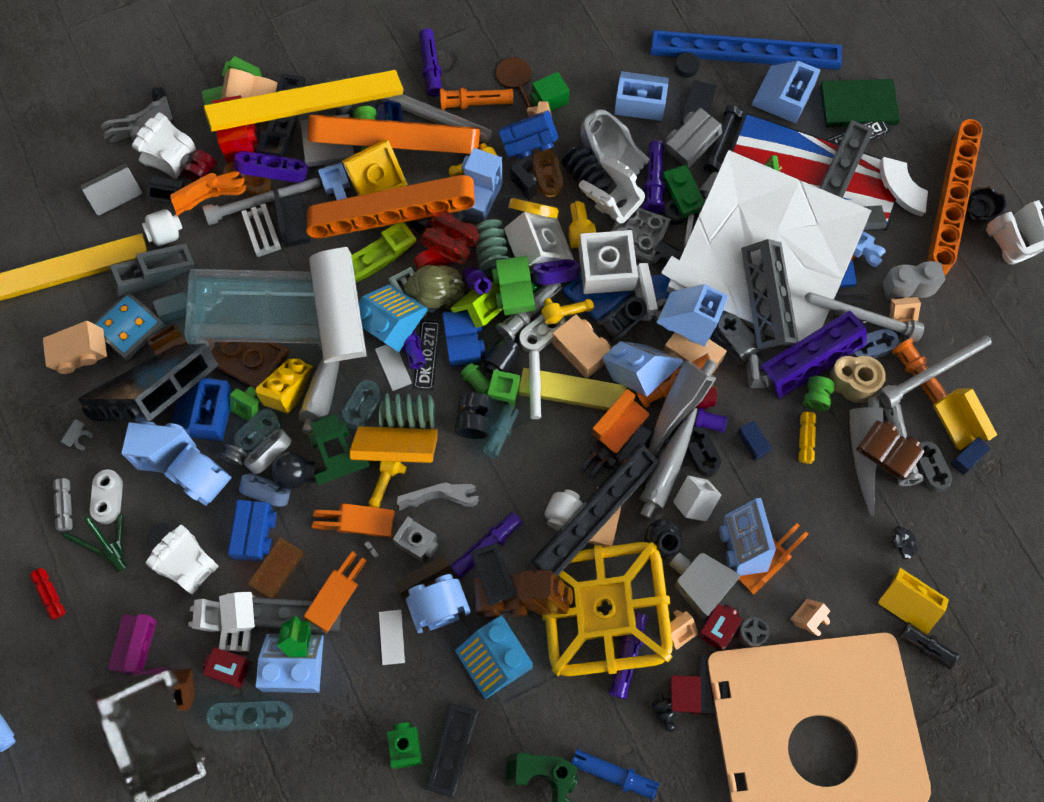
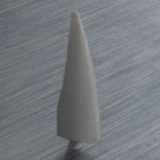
[299,357,340,434]
[649,358,717,456]
[849,397,883,516]
[638,408,697,519]

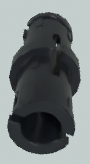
[899,622,959,669]

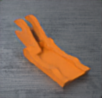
[170,171,246,216]
[311,504,395,538]
[739,523,808,595]
[303,551,367,634]

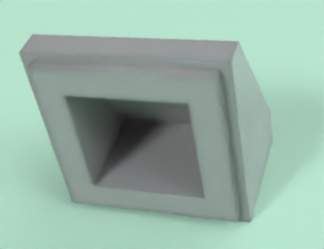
[746,354,768,389]

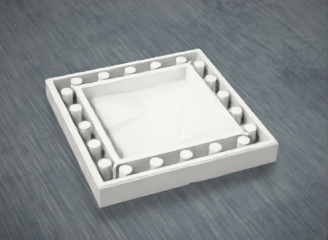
[666,150,872,346]

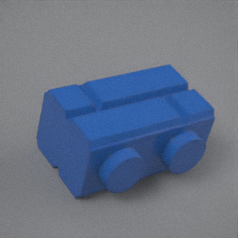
[499,110,558,159]
[227,500,277,563]

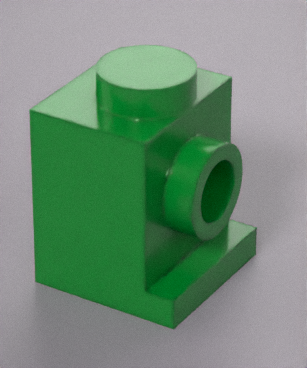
[387,723,423,769]

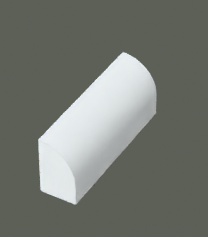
[309,247,367,363]

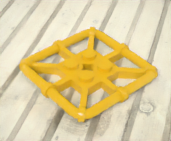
[542,542,673,676]

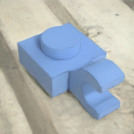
[318,162,350,200]
[853,231,886,267]

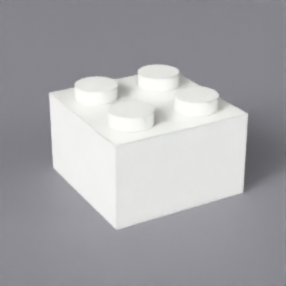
[578,230,638,294]

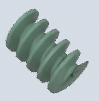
[472,219,509,277]
[379,393,435,429]

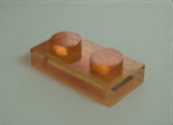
[248,537,305,599]

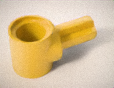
[568,201,596,249]

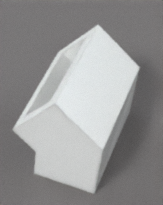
[219,592,255,633]

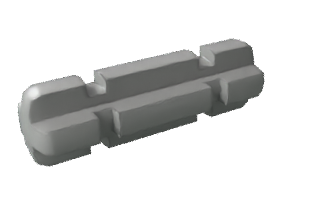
[53,478,73,531]

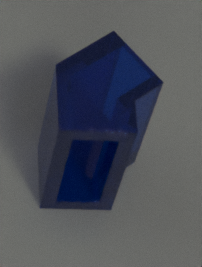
[376,100,403,122]

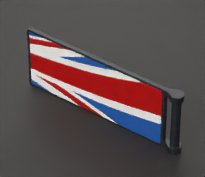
[703,105,908,230]

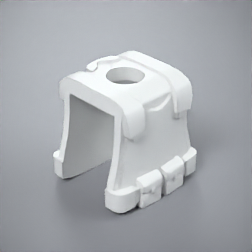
[132,112,196,179]
[579,157,645,223]
[986,200,1044,264]
[146,525,219,595]

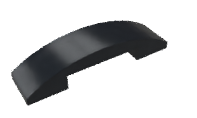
[256,73,306,157]

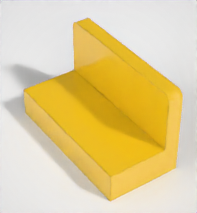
[933,389,997,450]
[879,568,949,634]

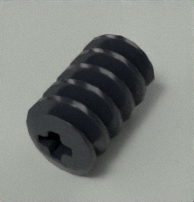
[561,146,613,201]

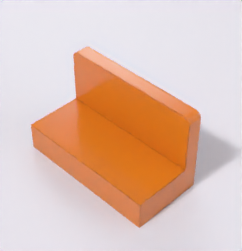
[592,389,649,454]

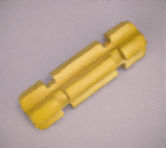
[799,412,816,464]

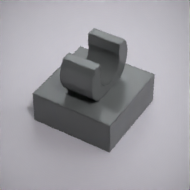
[57,419,93,451]

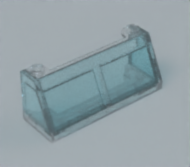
[185,269,322,350]

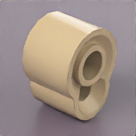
[828,356,886,403]

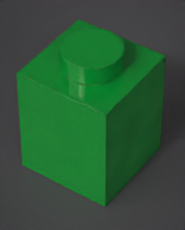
[530,72,569,112]

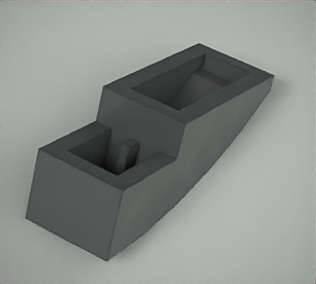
[110,243,194,297]

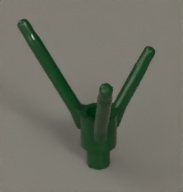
[63,513,128,572]

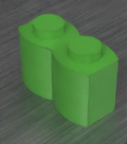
[492,256,536,315]

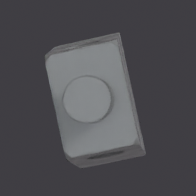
[669,552,741,621]

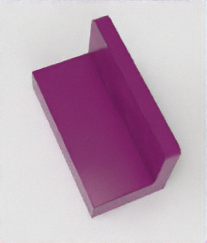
[108,614,157,675]

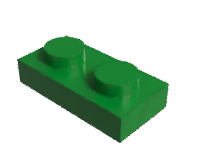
[663,165,705,218]

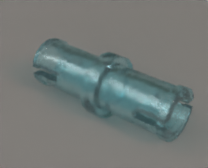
[482,404,520,458]

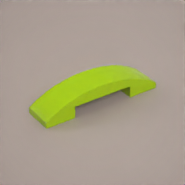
[351,222,416,283]

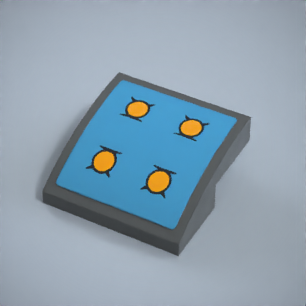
[93,292,165,361]

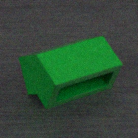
[277,616,311,657]

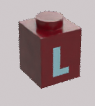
[697,604,743,651]
[202,647,252,689]

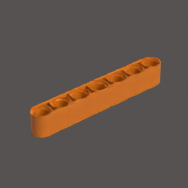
[308,115,480,154]
[926,119,982,276]
[306,175,475,239]

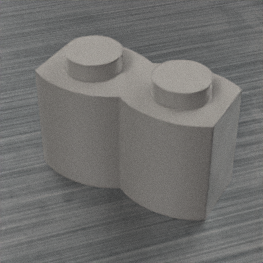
[882,261,946,300]

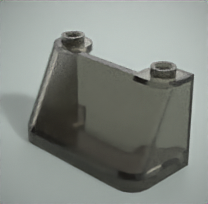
[87,666,207,802]

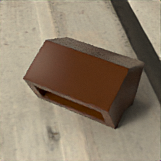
[147,323,188,355]

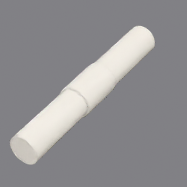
[529,351,541,419]

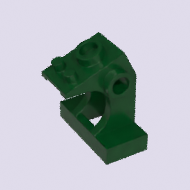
[308,415,370,485]
[505,753,578,802]

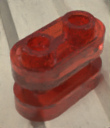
[420,211,480,264]

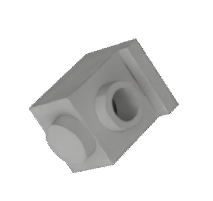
[393,517,438,562]

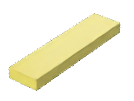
[519,368,627,411]

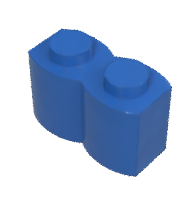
[443,310,486,367]

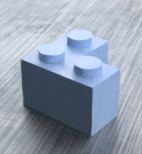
[462,148,503,223]

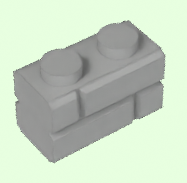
[666,108,722,169]

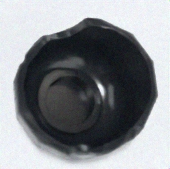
[966,186,1007,224]

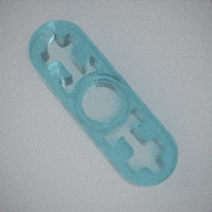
[207,701,293,731]

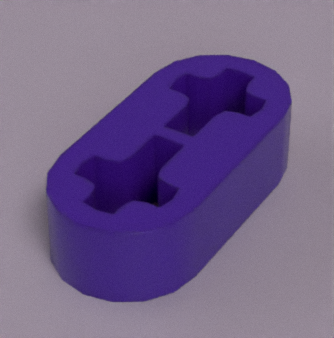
[533,259,580,285]

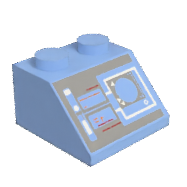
[602,341,683,396]
[719,498,776,576]
[256,634,324,693]

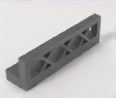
[741,239,799,350]

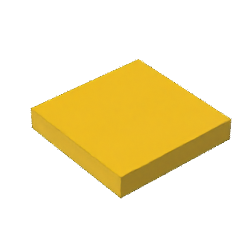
[342,139,408,196]

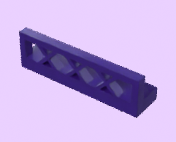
[761,310,867,399]

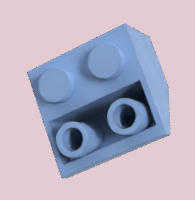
[751,61,820,124]
[614,71,669,121]
[657,284,728,347]
[121,421,197,473]

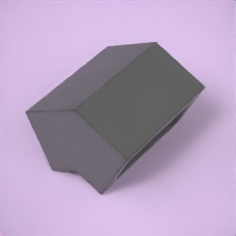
[153,289,194,323]

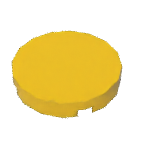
[508,198,559,218]

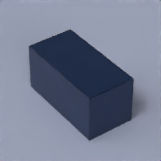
[737,420,772,461]
[951,437,991,475]

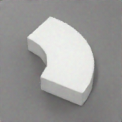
[880,157,928,217]

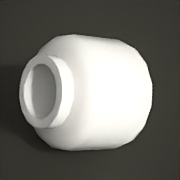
[142,209,182,246]
[545,489,583,531]

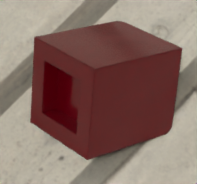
[669,676,701,715]

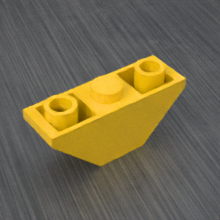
[256,358,313,413]

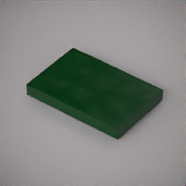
[820,79,900,127]

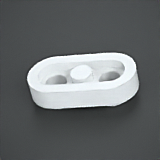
[520,314,565,353]
[90,469,123,525]

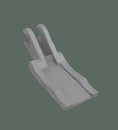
[101,96,173,142]
[397,482,479,511]

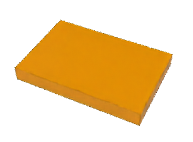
[350,426,438,463]

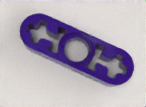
[234,151,308,182]

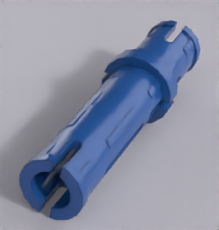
[571,748,660,801]

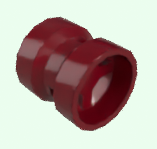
[182,149,217,182]

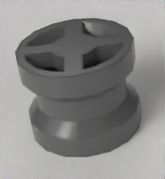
[737,617,769,648]

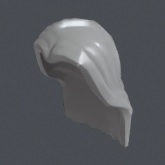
[580,109,650,176]

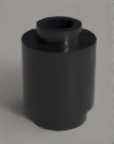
[483,337,520,375]

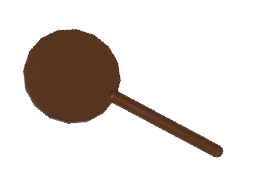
[496,57,533,108]

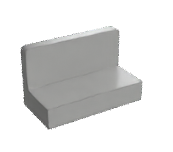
[81,163,142,215]

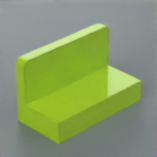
[451,282,503,328]

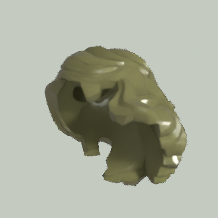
[404,265,466,310]

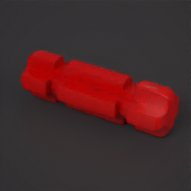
[30,568,66,620]

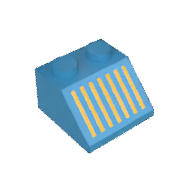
[358,284,428,352]
[455,615,533,699]

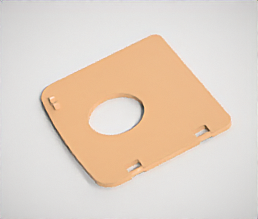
[707,633,931,802]

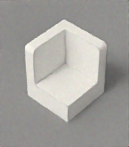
[674,476,721,521]

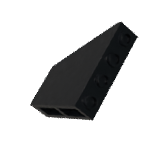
[78,343,219,422]

